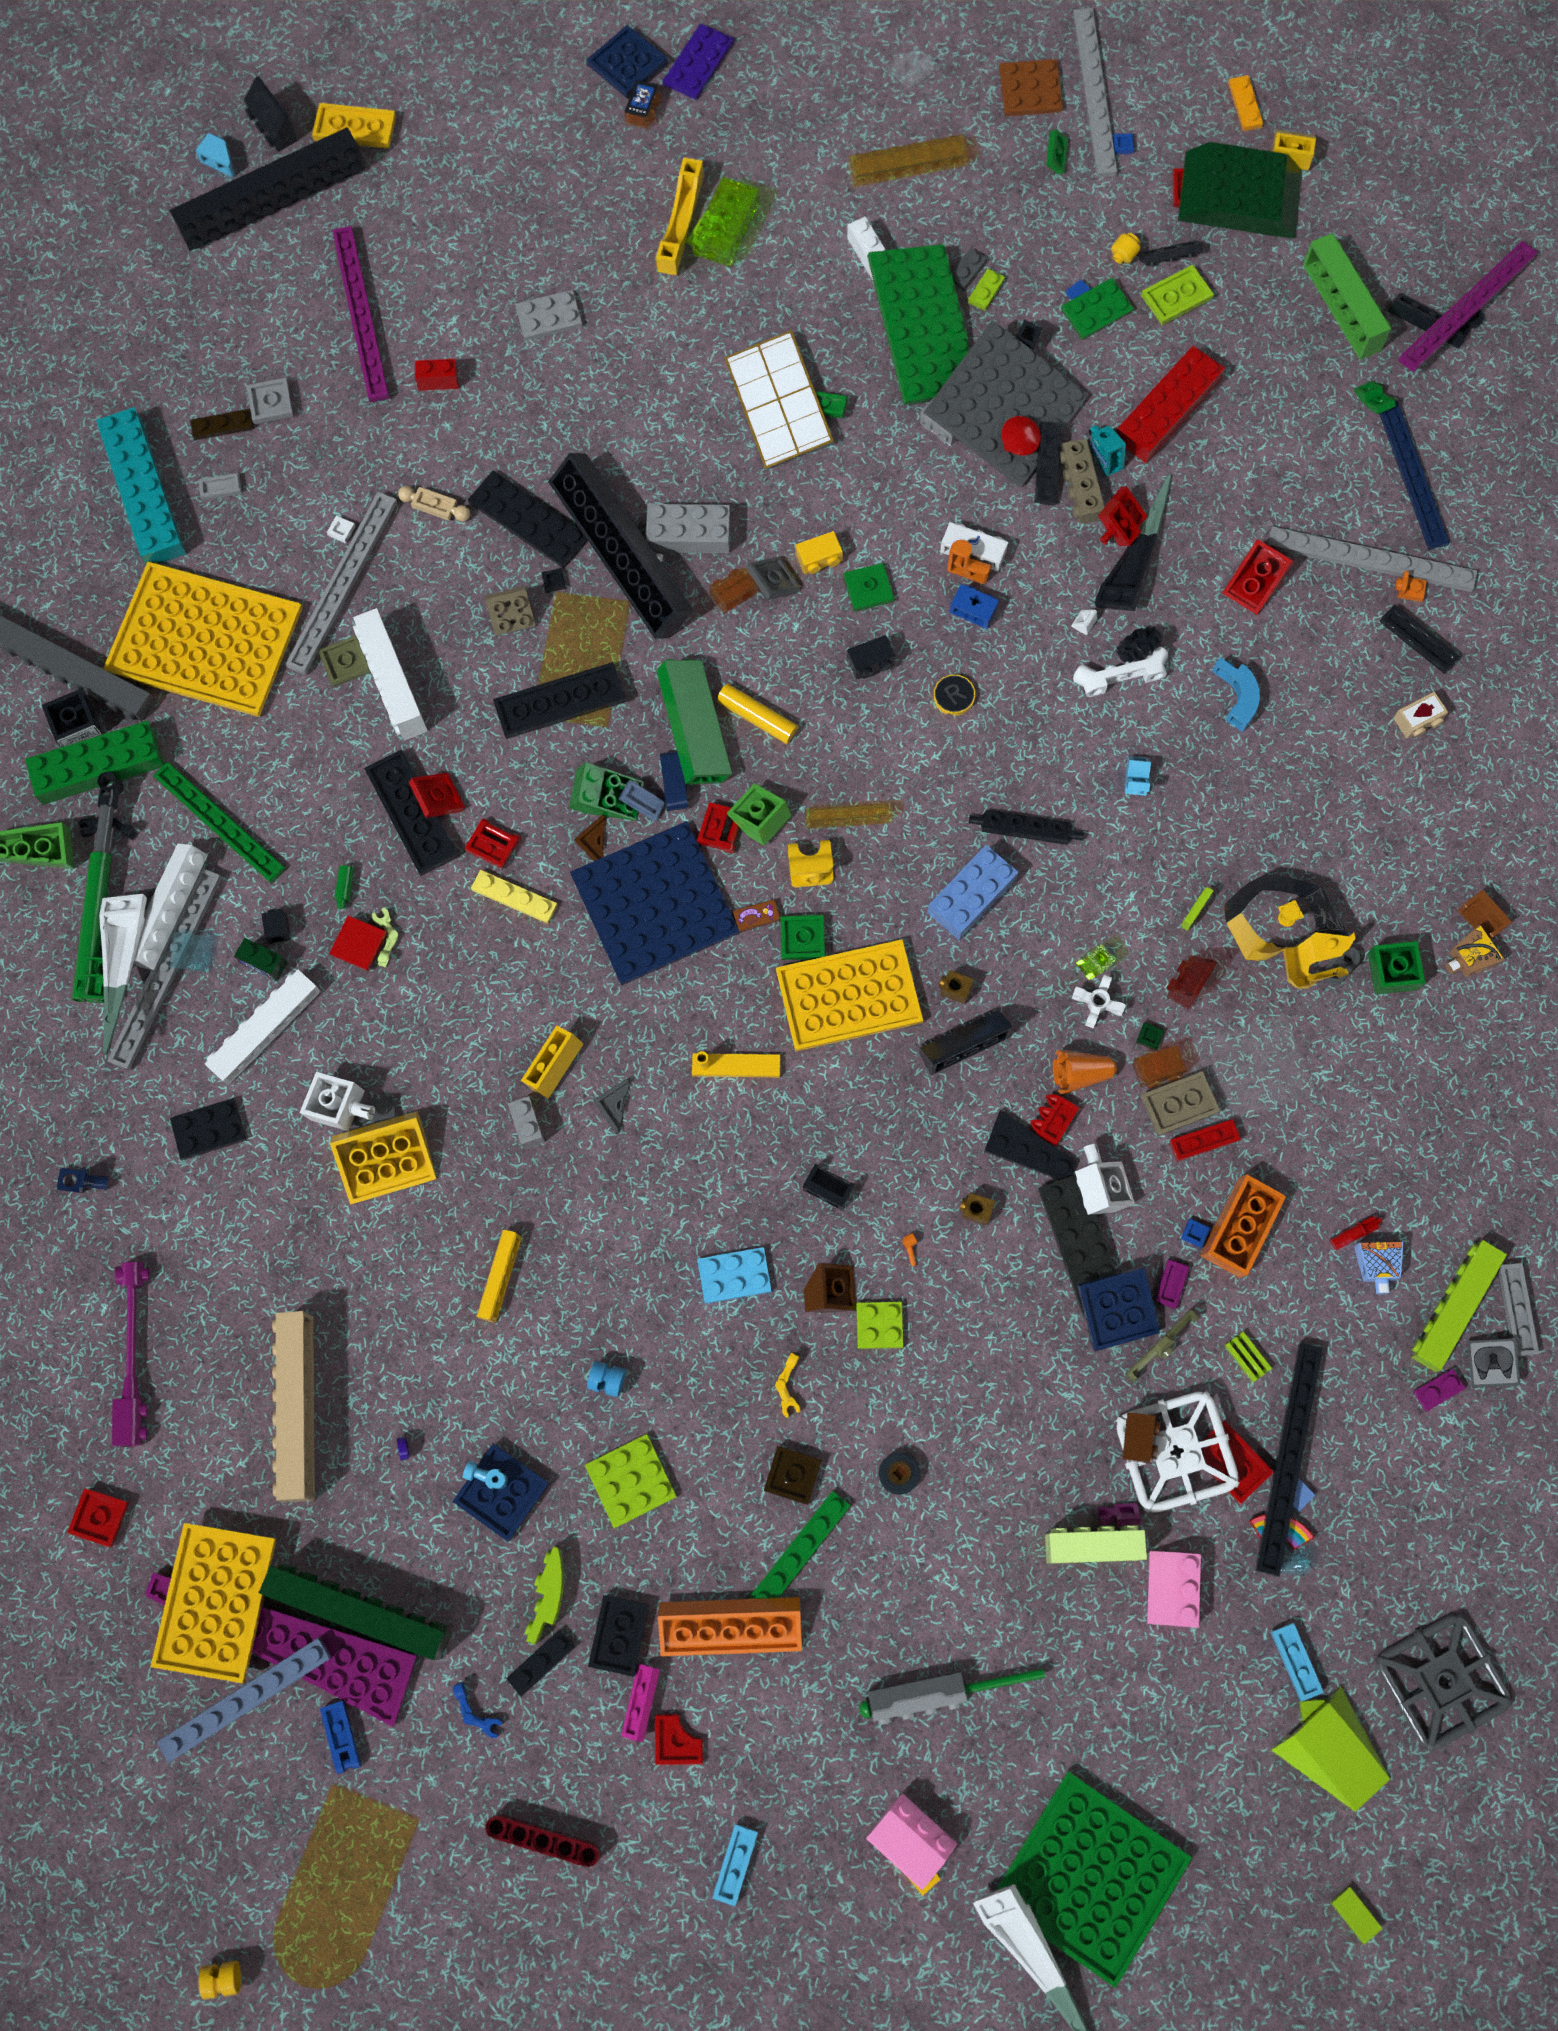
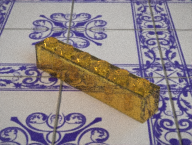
[848,134,968,188]

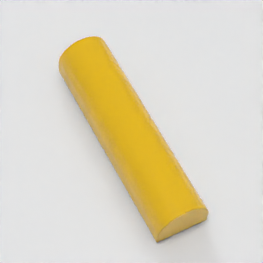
[717,683,799,744]
[476,1230,522,1323]

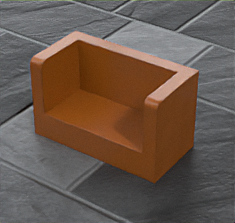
[1457,889,1512,940]

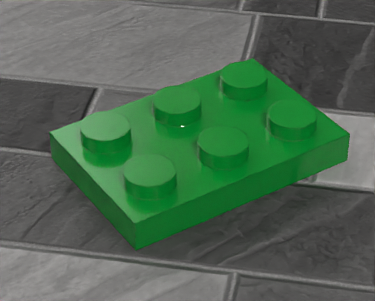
[1061,278,1134,340]

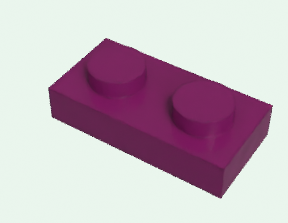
[1413,1369,1466,1412]

